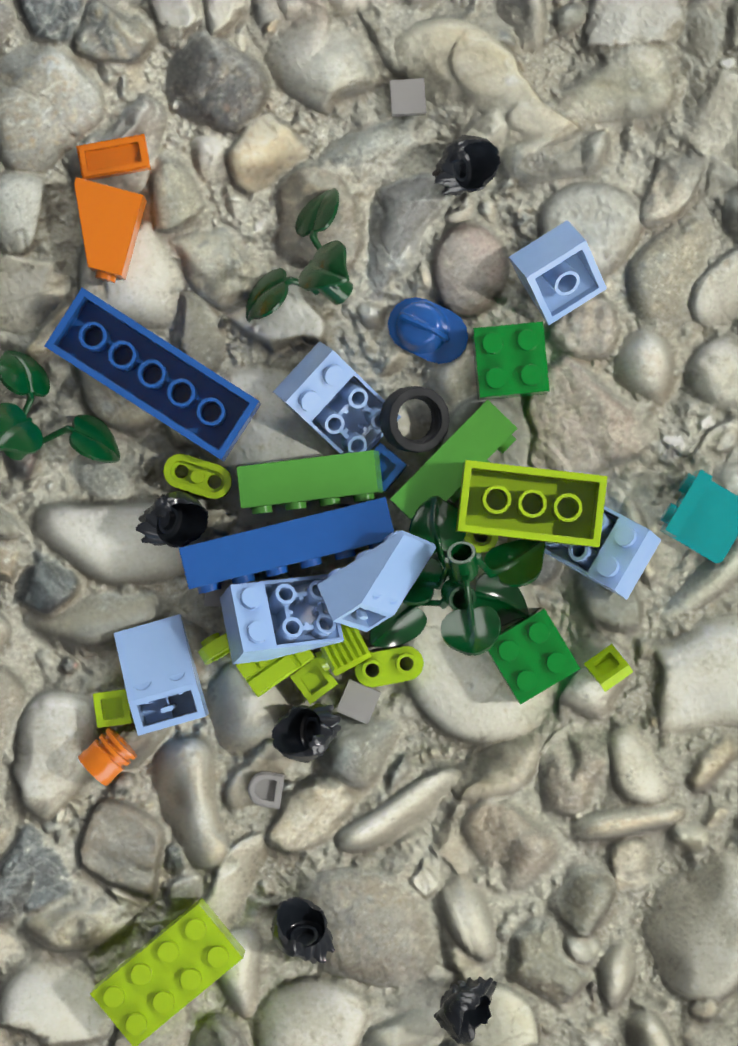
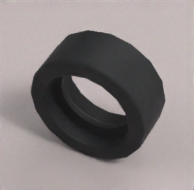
[379,386,450,453]

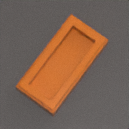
[76,134,151,181]

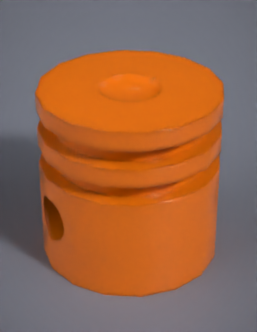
[78,727,137,786]

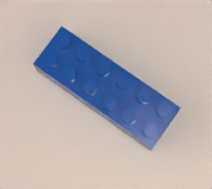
[44,287,261,462]
[179,497,394,594]

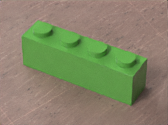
[390,399,518,520]
[236,450,383,515]

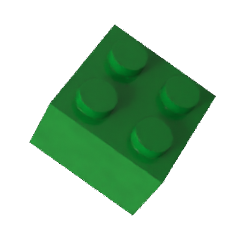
[471,321,550,401]
[487,608,581,705]

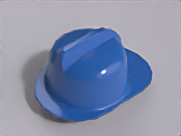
[388,297,468,364]

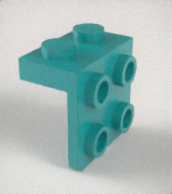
[660,470,738,563]

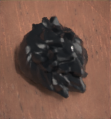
[432,135,501,196]
[136,491,209,548]
[272,704,341,763]
[270,897,335,964]
[434,977,497,1045]

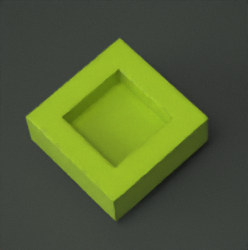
[584,644,633,692]
[290,657,339,705]
[93,689,133,728]

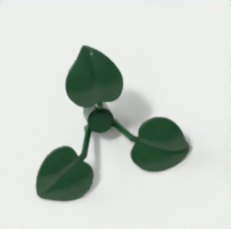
[246,188,353,323]
[0,350,120,463]
[369,495,529,647]
[402,539,546,656]

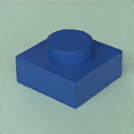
[374,443,408,492]

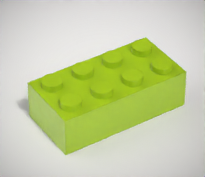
[456,460,608,547]
[90,897,246,1046]

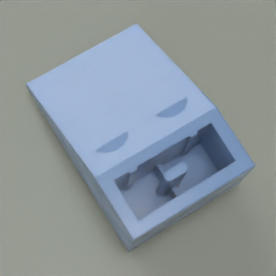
[273,341,401,454]
[544,506,661,600]
[317,530,436,632]
[220,574,344,665]
[114,614,209,736]

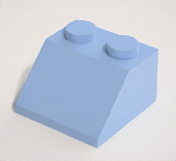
[509,220,607,325]

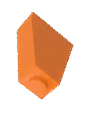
[74,177,147,283]

